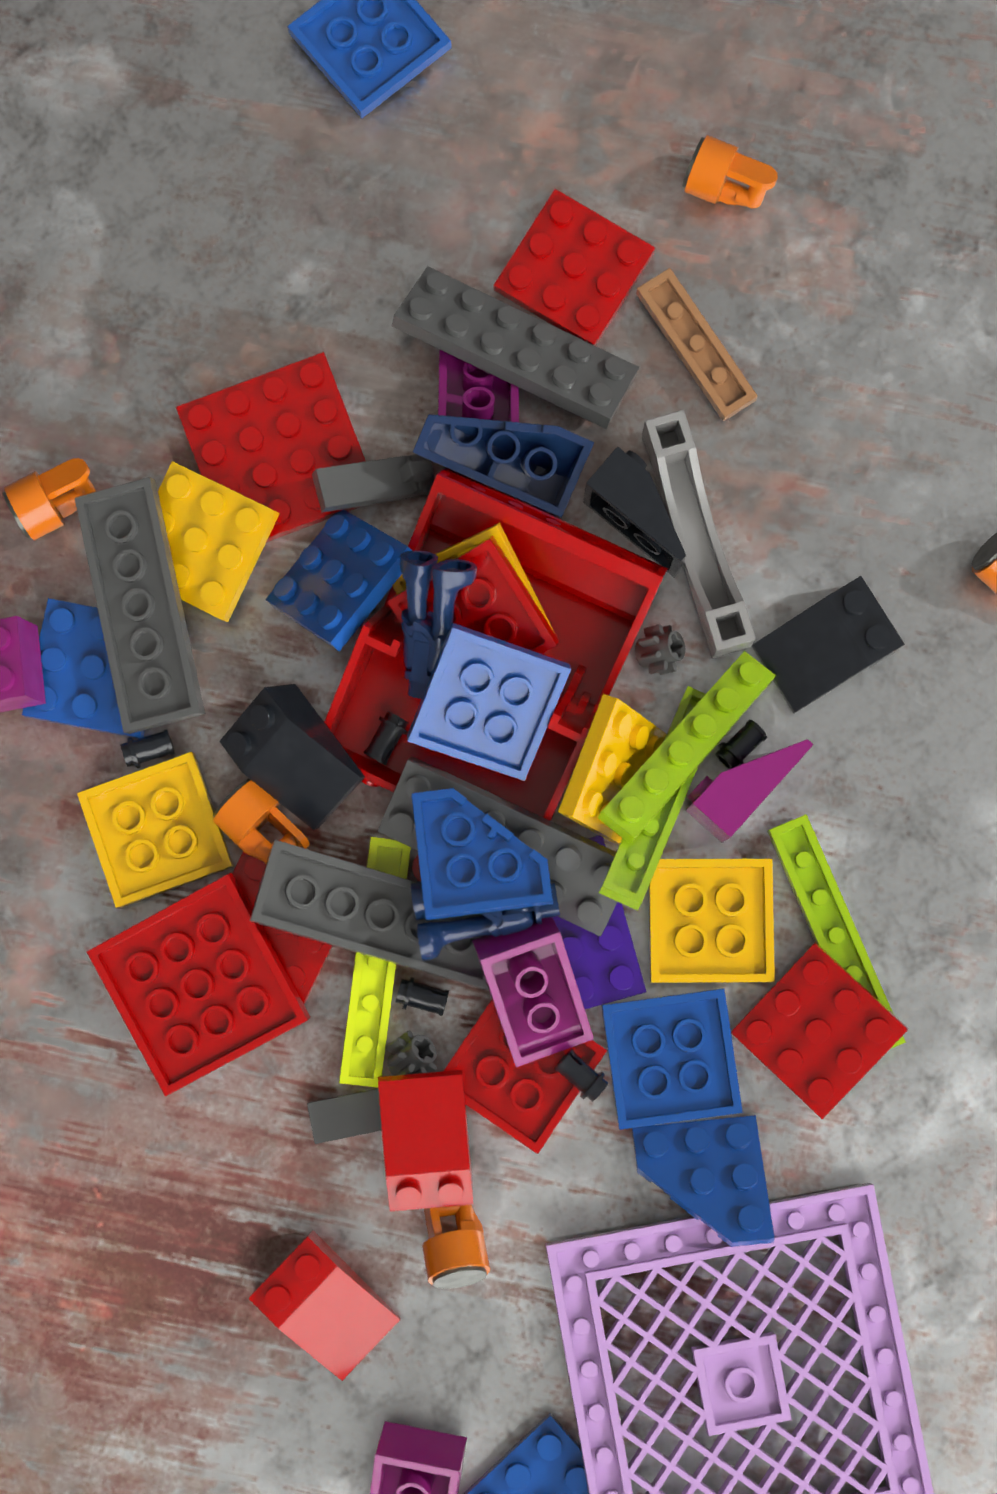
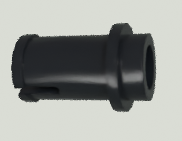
[363,711,409,765]
[715,719,768,769]
[120,729,175,769]
[395,977,449,1016]
[554,1049,608,1102]

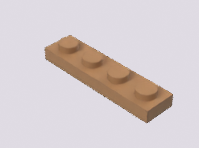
[636,268,758,422]

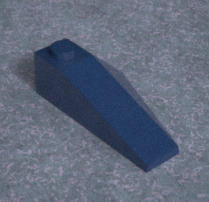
[412,414,594,518]

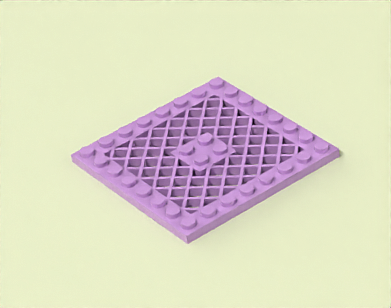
[545,1183,934,1494]

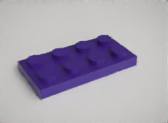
[552,835,647,1009]

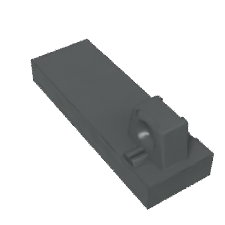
[312,454,435,512]
[307,1088,382,1144]

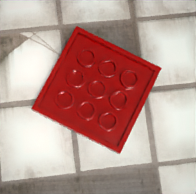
[176,352,366,543]
[86,872,311,1097]

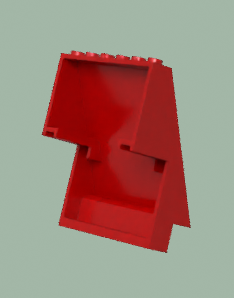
[324,467,668,821]

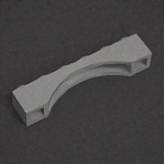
[642,410,756,659]

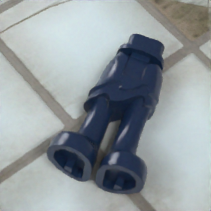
[399,551,477,699]
[411,881,560,961]

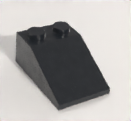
[583,446,686,577]
[752,576,905,713]
[219,684,365,830]

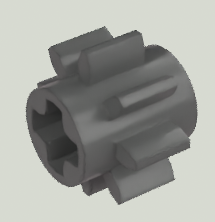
[635,624,686,675]
[386,1030,437,1076]

